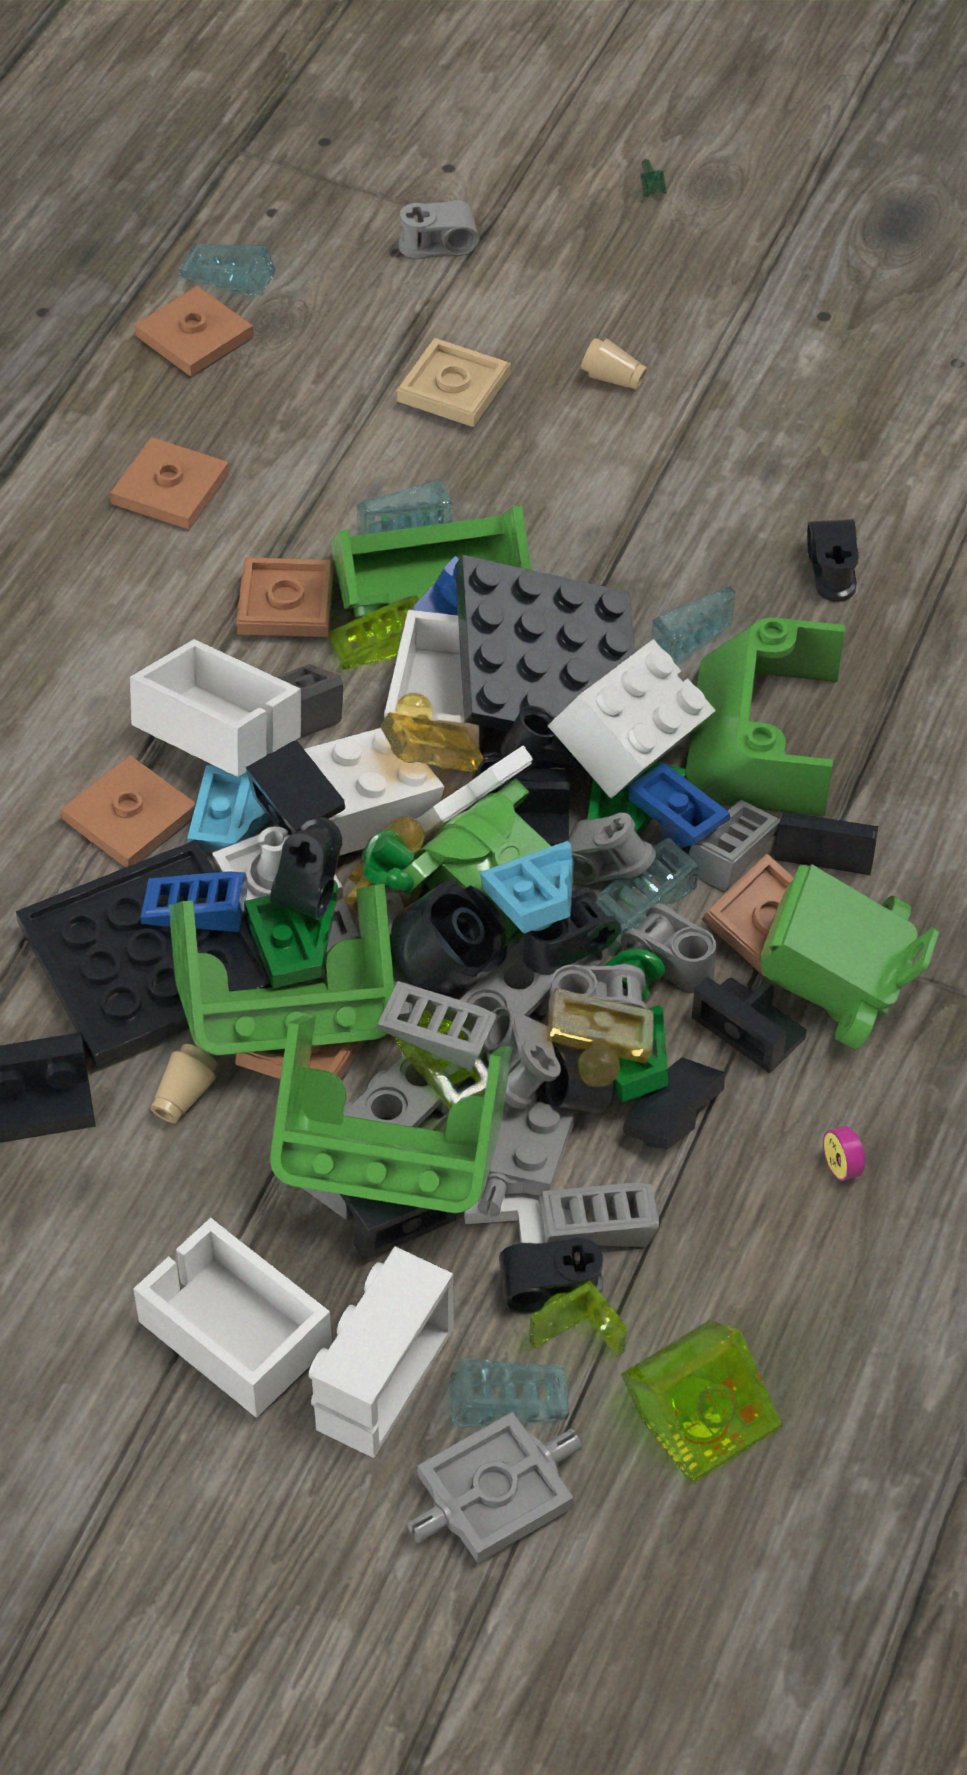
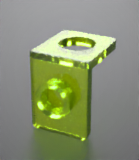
[529,1281,627,1356]

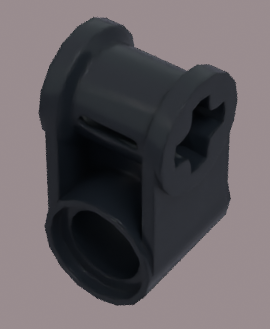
[807,519,859,602]
[270,817,343,920]
[523,887,621,975]
[540,1022,614,1113]
[499,1238,604,1314]

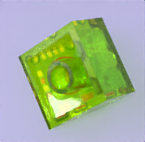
[621,1320,782,1483]

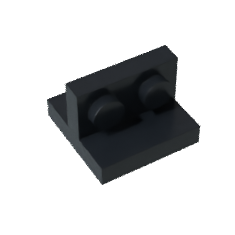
[0,1033,96,1143]

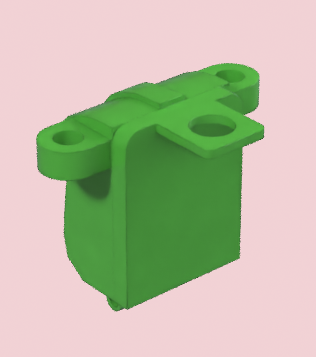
[403,778,574,948]
[761,865,939,1050]

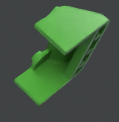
[331,505,531,617]
[685,617,845,816]
[169,884,394,1055]
[270,1014,512,1213]

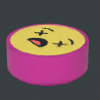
[823,1126,865,1181]

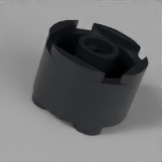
[389,880,508,997]

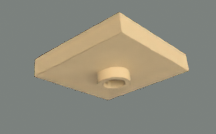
[396,338,511,427]

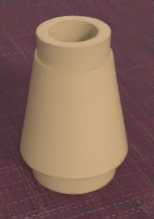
[581,338,648,390]
[150,1044,218,1124]

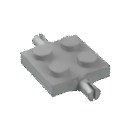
[472,1087,575,1217]
[407,1412,582,1563]

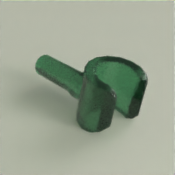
[640,159,667,197]

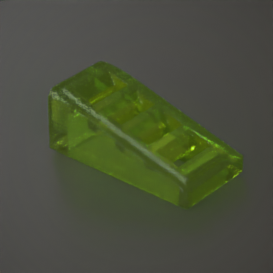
[329,595,419,670]
[393,1010,488,1110]

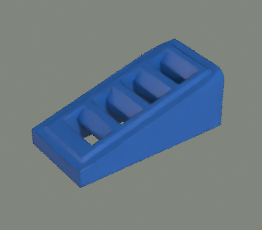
[141,871,247,932]

